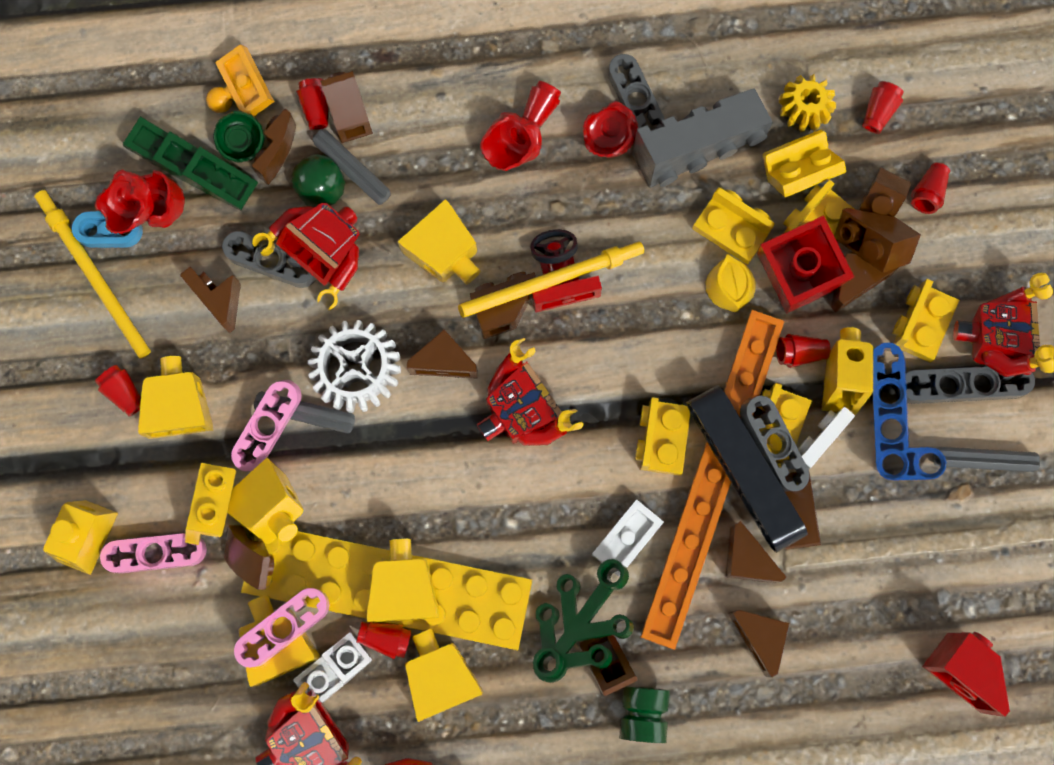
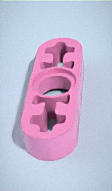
[231,380,301,471]
[100,533,207,573]
[234,588,329,668]

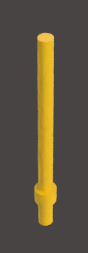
[34,190,151,359]
[458,241,644,318]

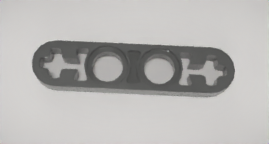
[896,367,1035,404]

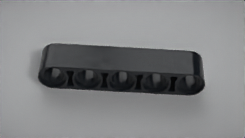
[686,385,808,553]

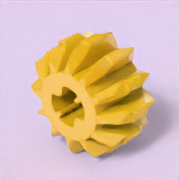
[778,74,836,133]

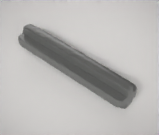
[312,129,391,205]
[254,391,355,433]
[933,447,1040,472]

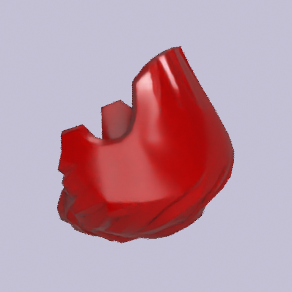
[583,101,638,158]
[480,112,542,171]
[95,170,154,234]
[141,170,185,228]

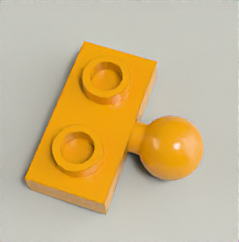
[206,44,274,116]

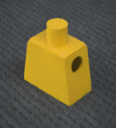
[398,199,481,285]
[822,327,873,415]
[138,356,214,439]
[227,458,304,544]
[43,500,118,575]
[367,539,439,622]
[239,595,320,687]
[405,629,484,722]

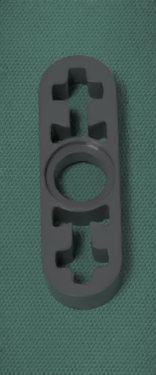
[608,54,665,129]
[222,231,316,288]
[740,396,809,491]

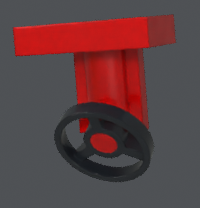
[530,229,602,313]

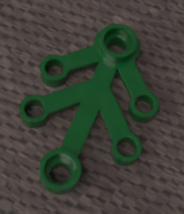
[533,559,634,683]

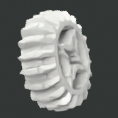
[308,320,401,413]

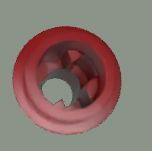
[296,78,328,130]
[522,81,561,128]
[862,81,904,134]
[911,162,950,214]
[776,334,831,368]
[95,365,141,417]
[356,621,411,659]

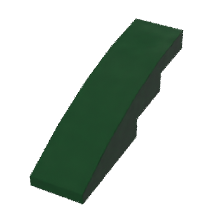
[123,116,258,211]

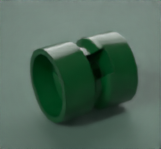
[619,686,670,743]

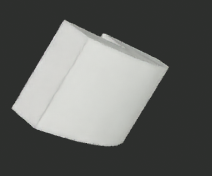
[293,633,372,703]

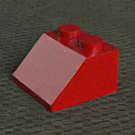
[757,215,854,314]
[922,631,1010,717]

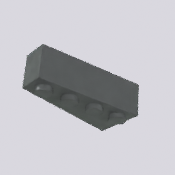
[632,88,773,188]

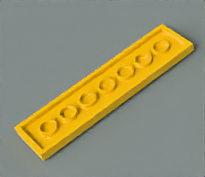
[241,531,533,650]

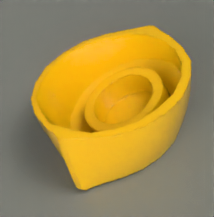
[705,254,756,312]

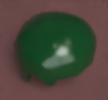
[213,111,265,163]
[291,154,345,208]

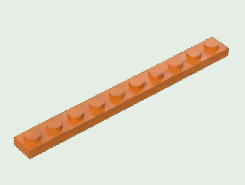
[640,310,785,650]

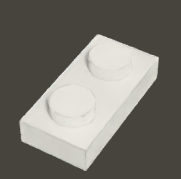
[798,407,855,470]
[592,499,664,577]

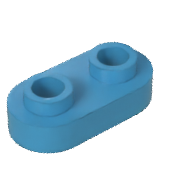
[72,211,143,248]

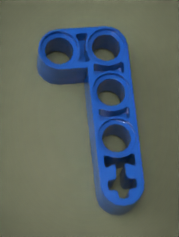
[873,343,947,480]

